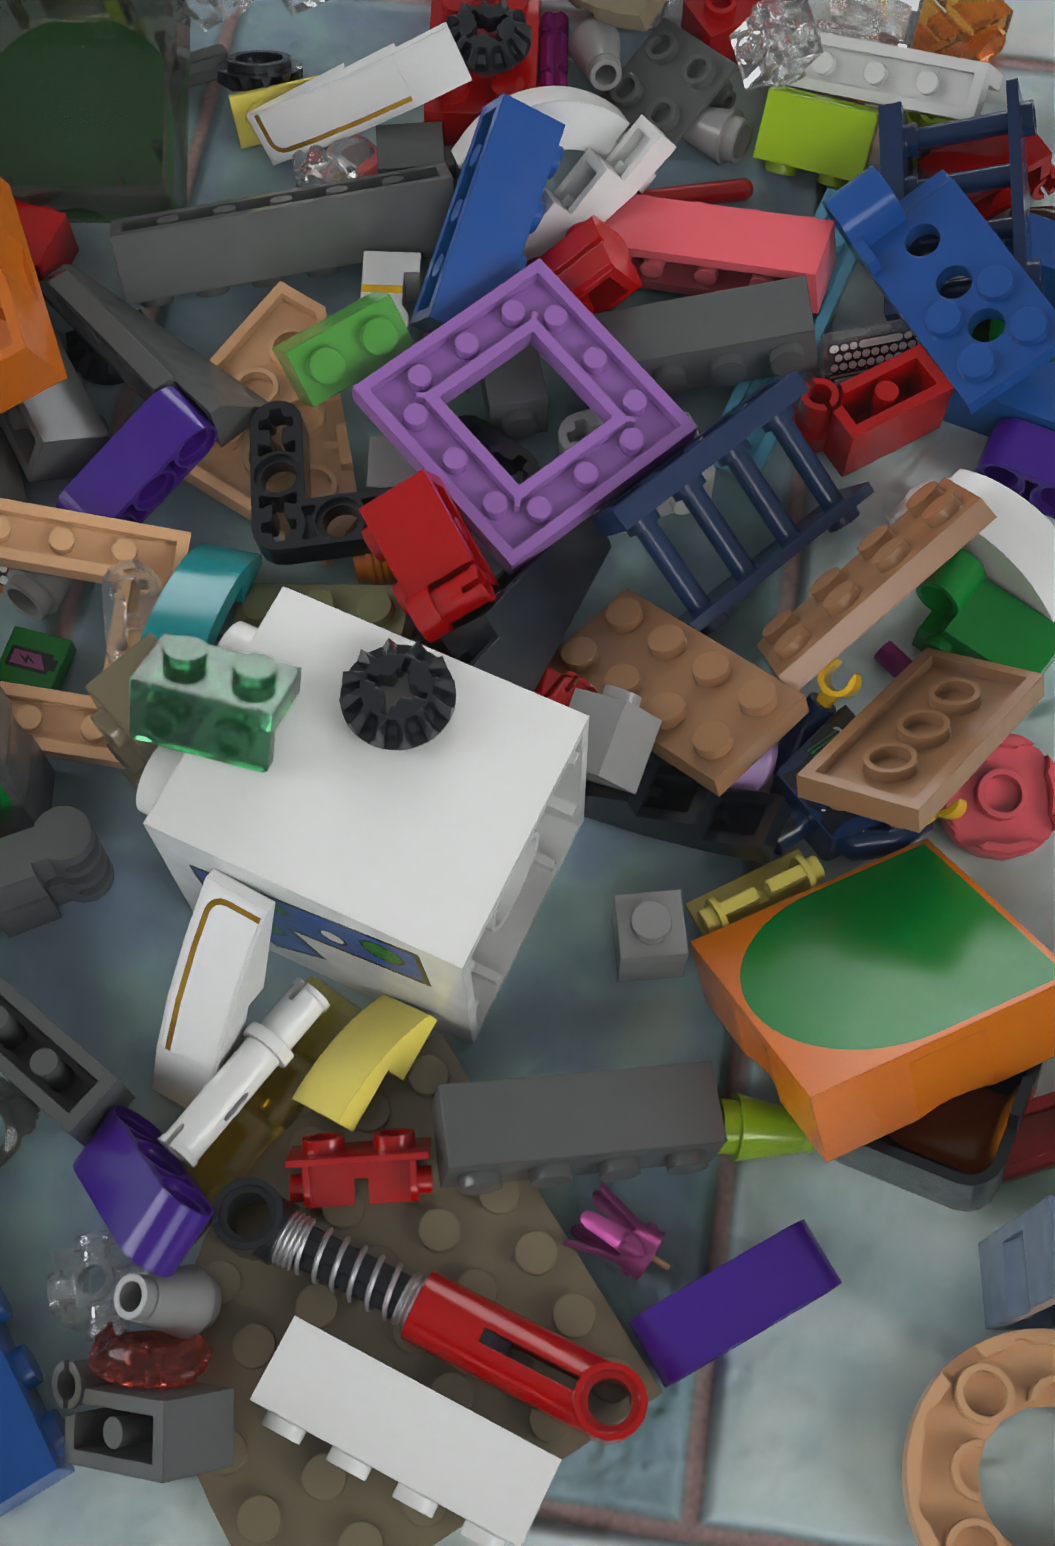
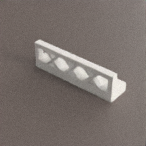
[765,24,1004,121]

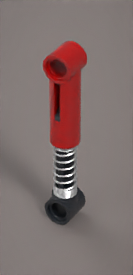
[211,1177,648,1445]

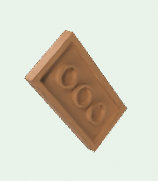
[756,477,997,691]
[548,588,809,797]
[796,647,1044,833]

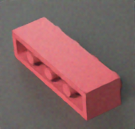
[604,194,837,314]

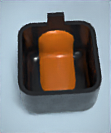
[834,1062,1043,1212]

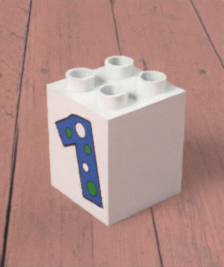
[136,586,589,1044]

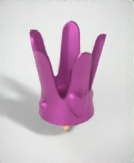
[562,1181,670,1281]

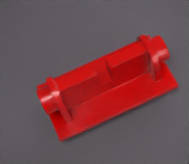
[285,1128,433,1209]

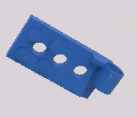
[822,166,1055,414]

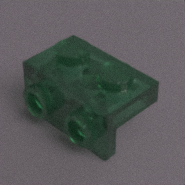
[130,633,302,773]

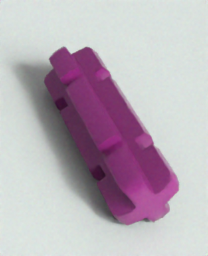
[539,11,569,87]

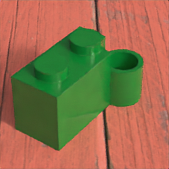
[911,548,1055,674]

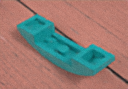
[140,543,262,689]

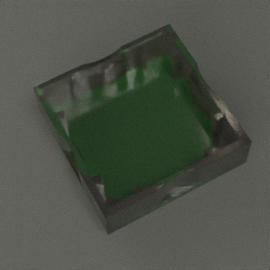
[0,0,191,223]

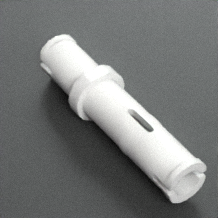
[158,978,330,1169]

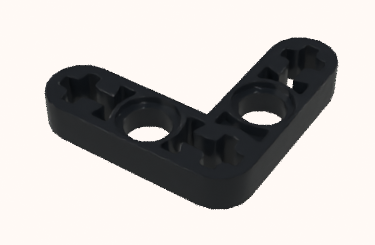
[249,401,393,565]

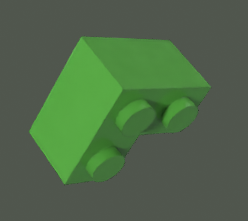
[272,291,415,407]

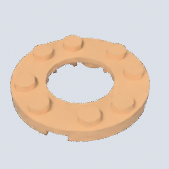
[901,1328,1055,1546]

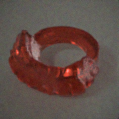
[88,1322,213,1390]

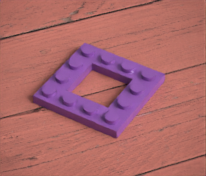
[352,258,698,576]

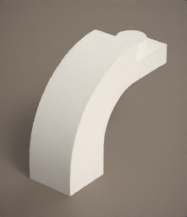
[451,86,657,194]
[886,468,1055,623]

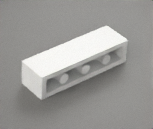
[250,1316,562,1546]

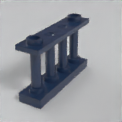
[878,78,1044,333]
[590,370,875,636]

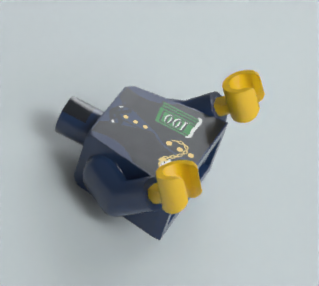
[770,659,967,861]

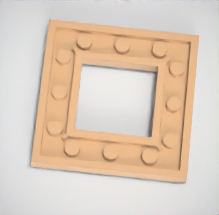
[0,498,191,769]

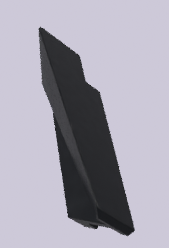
[441,514,611,692]

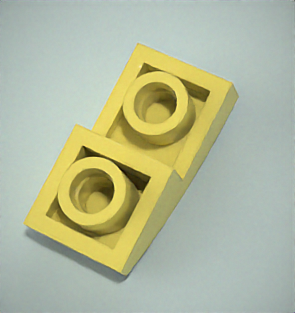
[292,994,437,1132]

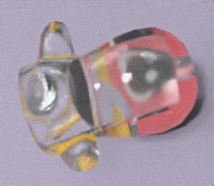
[292,134,378,188]

